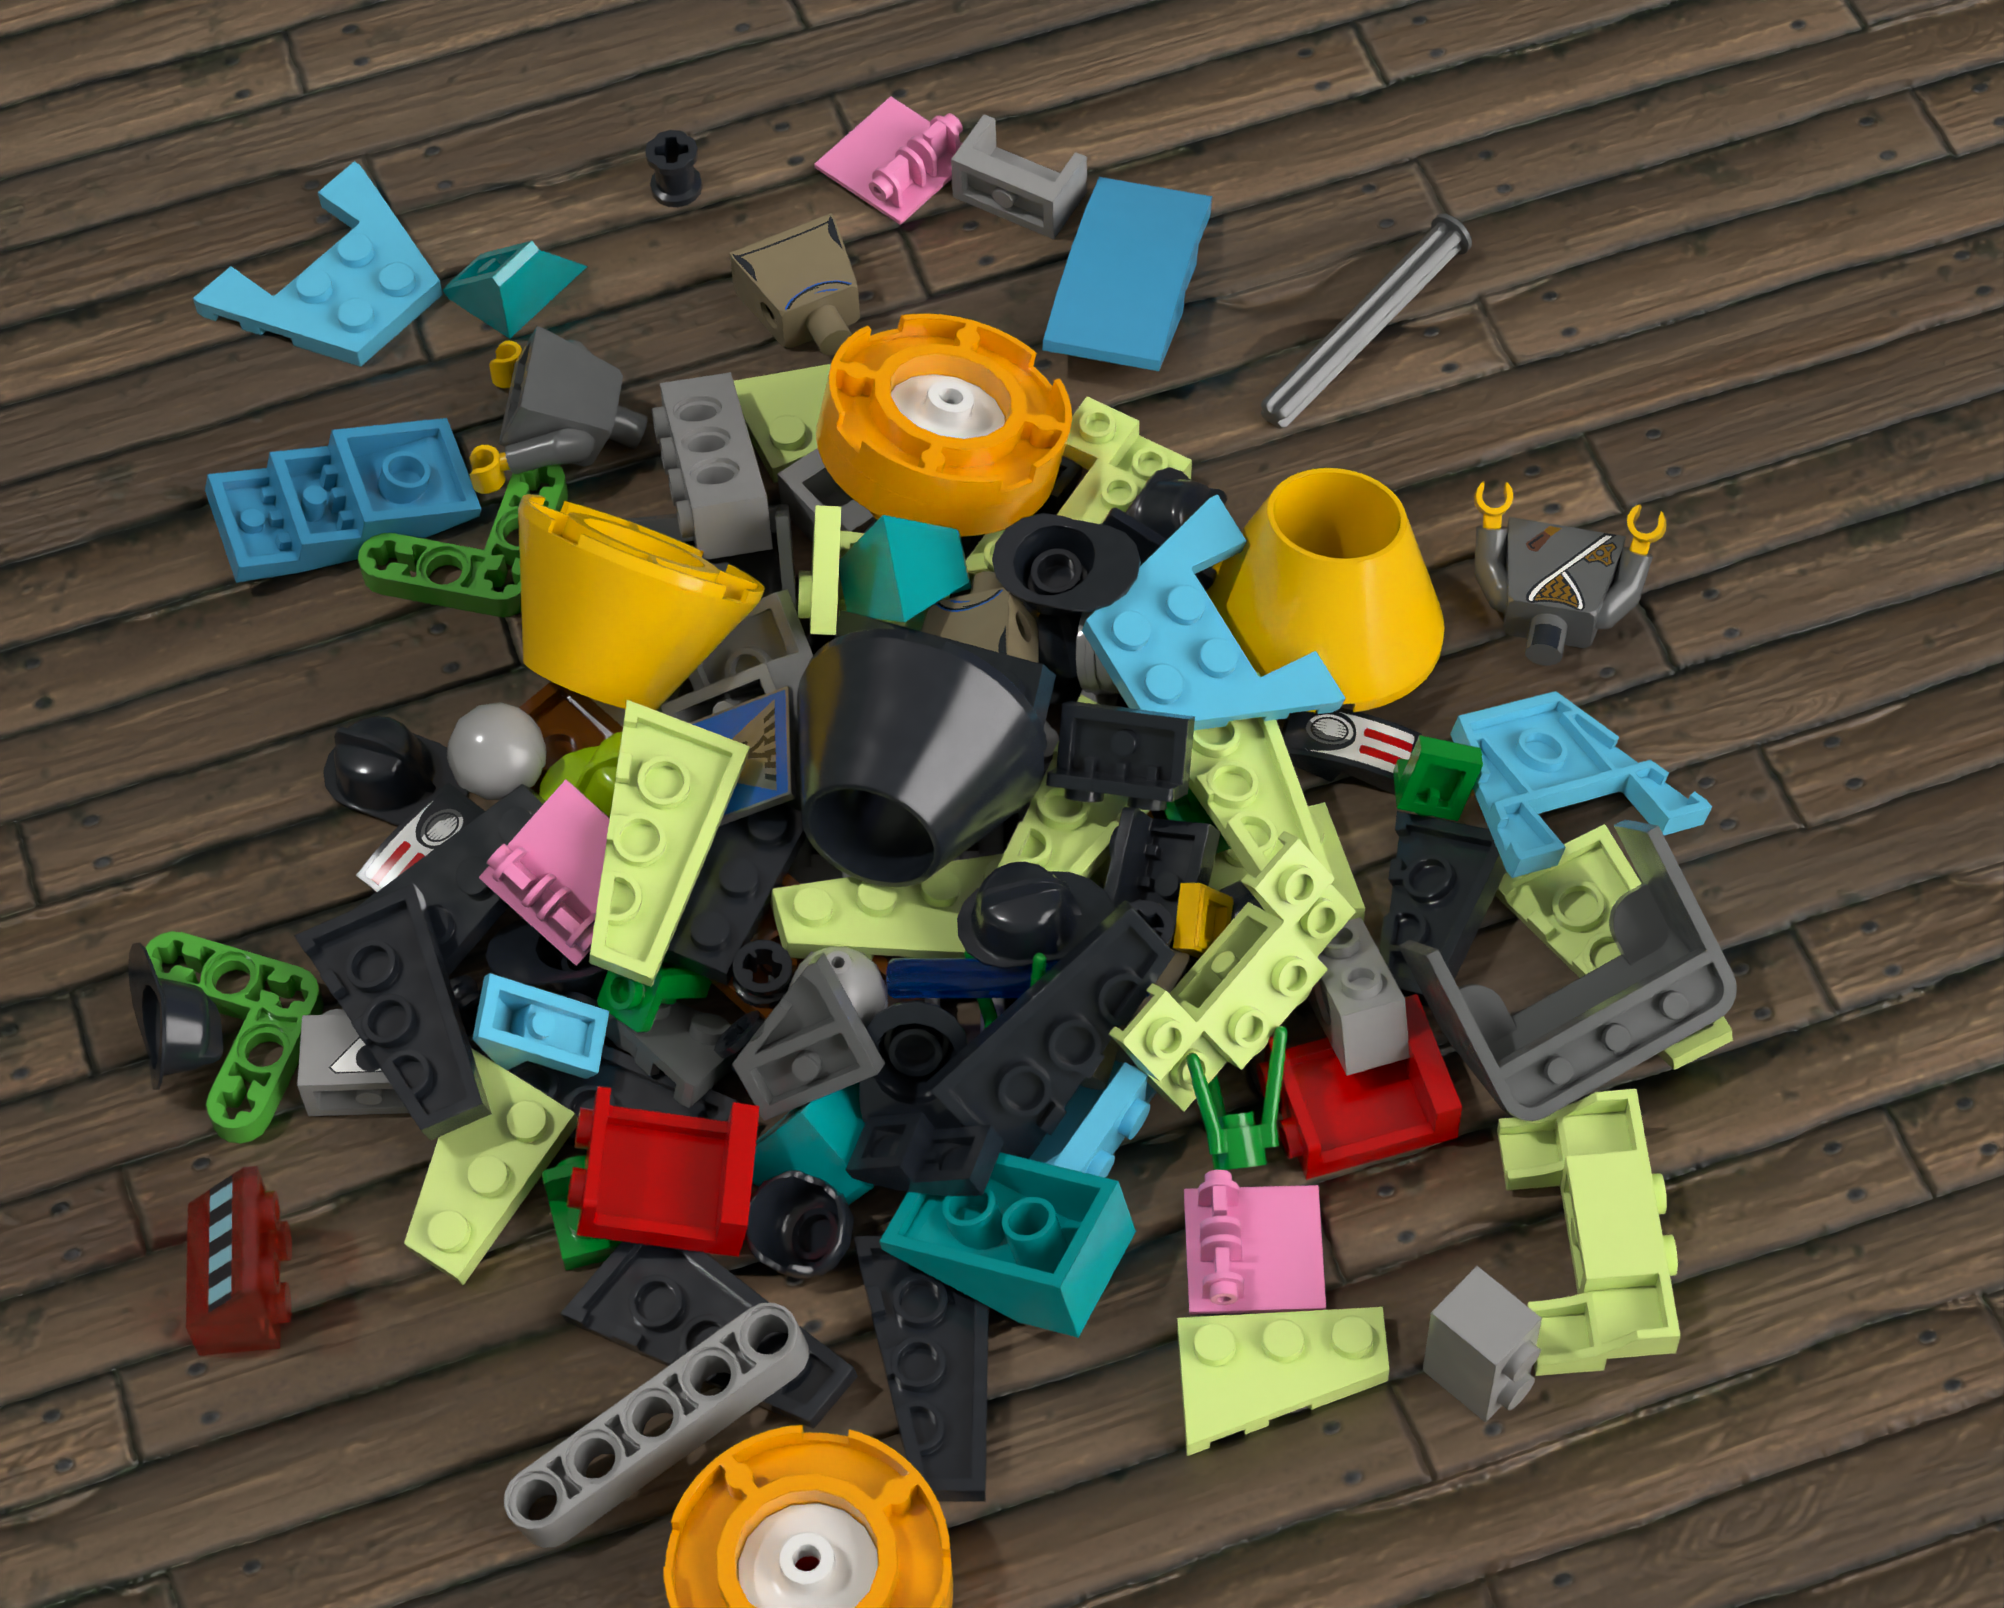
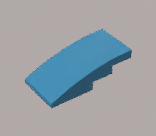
[1042,177,1212,371]
[205,418,482,583]

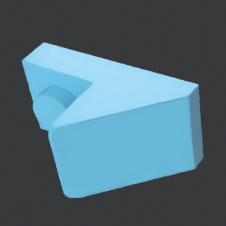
[472,973,609,1079]

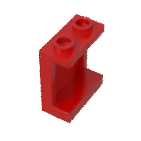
[1256,994,1462,1180]
[567,1086,760,1257]

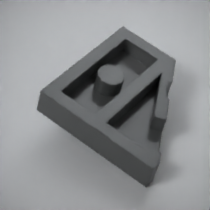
[732,952,885,1121]
[605,1001,732,1108]

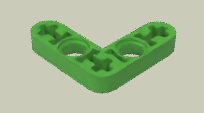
[358,465,568,617]
[145,931,324,1144]

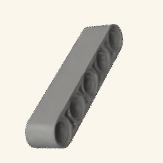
[504,1302,809,1548]

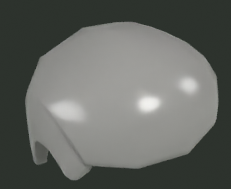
[447,702,547,800]

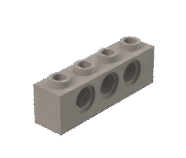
[652,372,773,560]

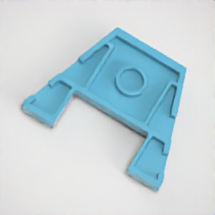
[193,161,443,367]
[1082,495,1346,731]
[1450,691,1712,878]

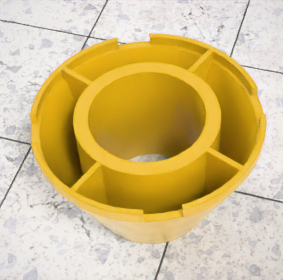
[1206,468,1444,713]
[518,494,765,711]

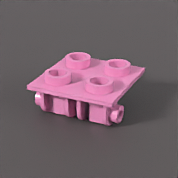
[814,96,963,225]
[479,779,610,966]
[1184,1170,1326,1315]

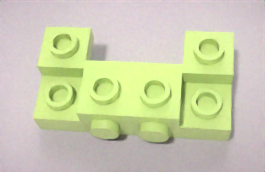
[966,396,1192,585]
[1109,831,1356,1112]
[1497,1089,1681,1376]

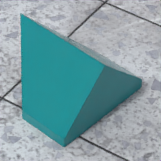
[442,241,587,339]
[839,515,971,622]
[752,1082,874,1205]

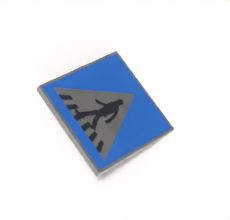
[690,686,796,826]

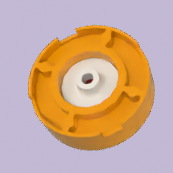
[816,313,1072,537]
[663,1425,953,1608]

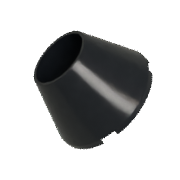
[797,628,1048,888]

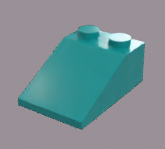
[879,1152,1136,1338]

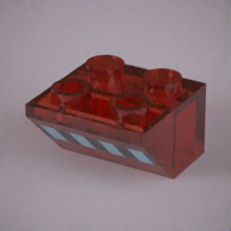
[186,1166,292,1356]

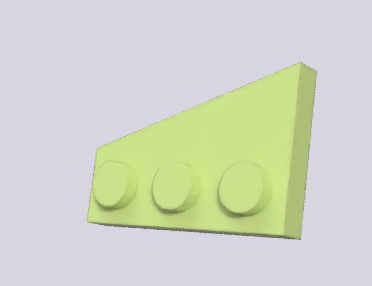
[798,505,841,635]
[404,1048,578,1285]
[1177,1307,1389,1456]

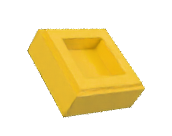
[1173,883,1233,959]

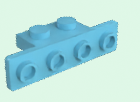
[1030,1061,1156,1178]

